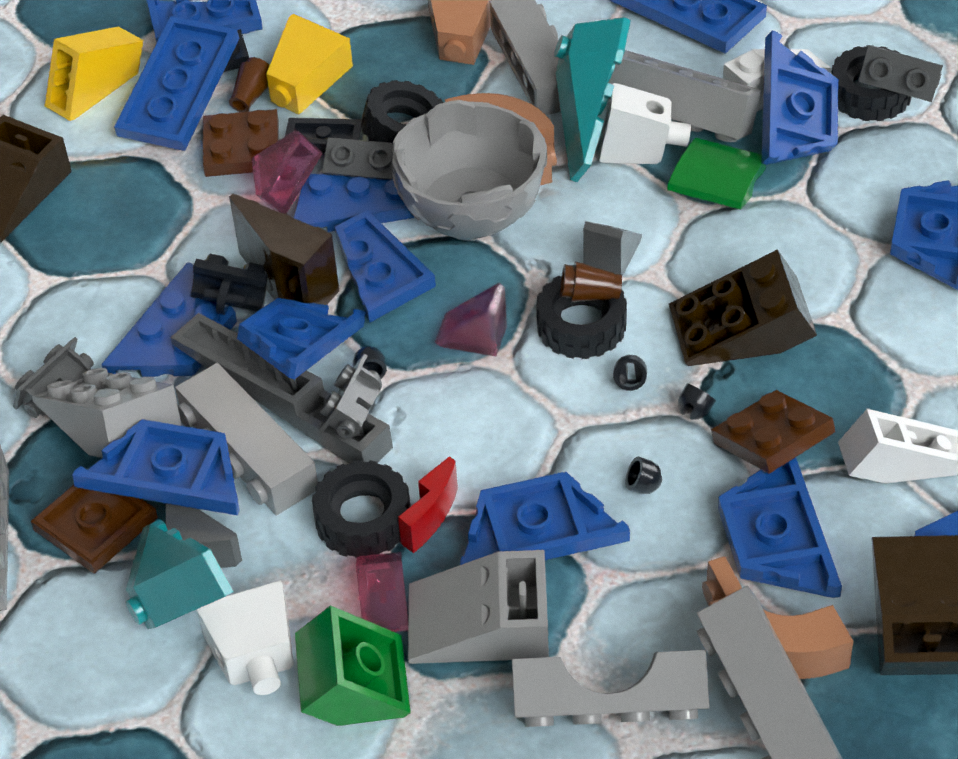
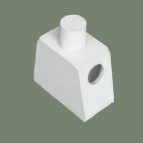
[599,83,691,164]
[197,580,294,695]

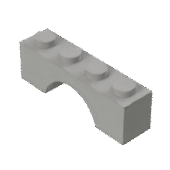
[512,650,709,727]

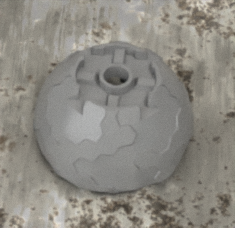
[392,100,547,241]

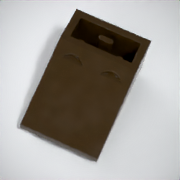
[0,115,72,242]
[229,193,339,305]
[669,249,817,366]
[871,535,958,675]

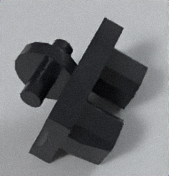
[191,253,268,315]

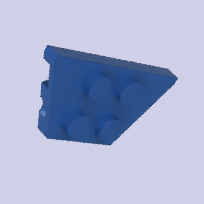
[762,30,838,165]
[890,180,958,290]
[101,262,237,377]
[237,298,366,380]
[72,419,240,516]
[718,457,842,598]
[460,472,630,565]

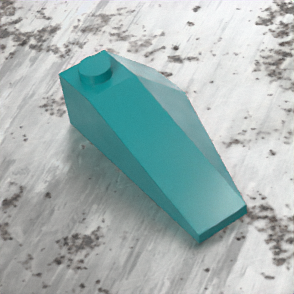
[554,17,631,182]
[125,519,234,629]

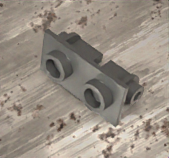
[858,45,943,102]
[322,137,394,180]
[13,337,94,418]
[317,354,382,439]

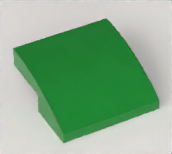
[667,138,766,210]

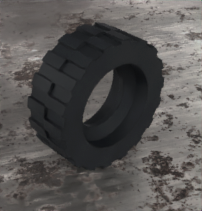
[831,45,912,121]
[361,80,444,143]
[536,276,627,359]
[312,460,411,559]

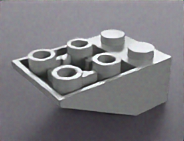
[32,368,181,458]
[408,550,549,664]

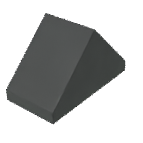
[583,221,642,276]
[166,503,242,568]

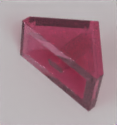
[252,131,322,214]
[435,283,507,357]
[356,552,409,632]

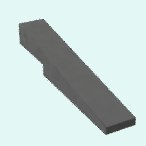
[170,313,393,464]

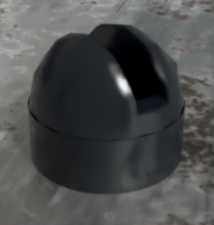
[352,346,387,380]
[613,354,647,391]
[678,383,716,420]
[625,456,662,494]

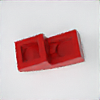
[398,456,458,554]

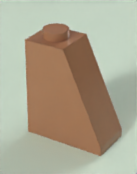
[427,0,492,65]

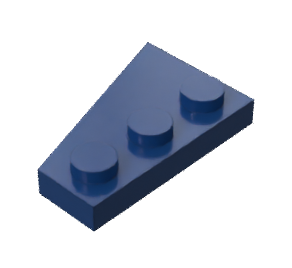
[147,0,263,43]
[294,174,414,232]
[335,210,436,323]

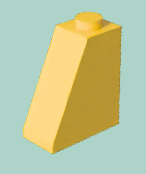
[266,14,353,115]
[45,26,144,121]

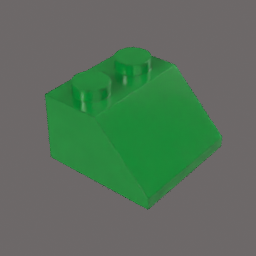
[295,605,411,726]

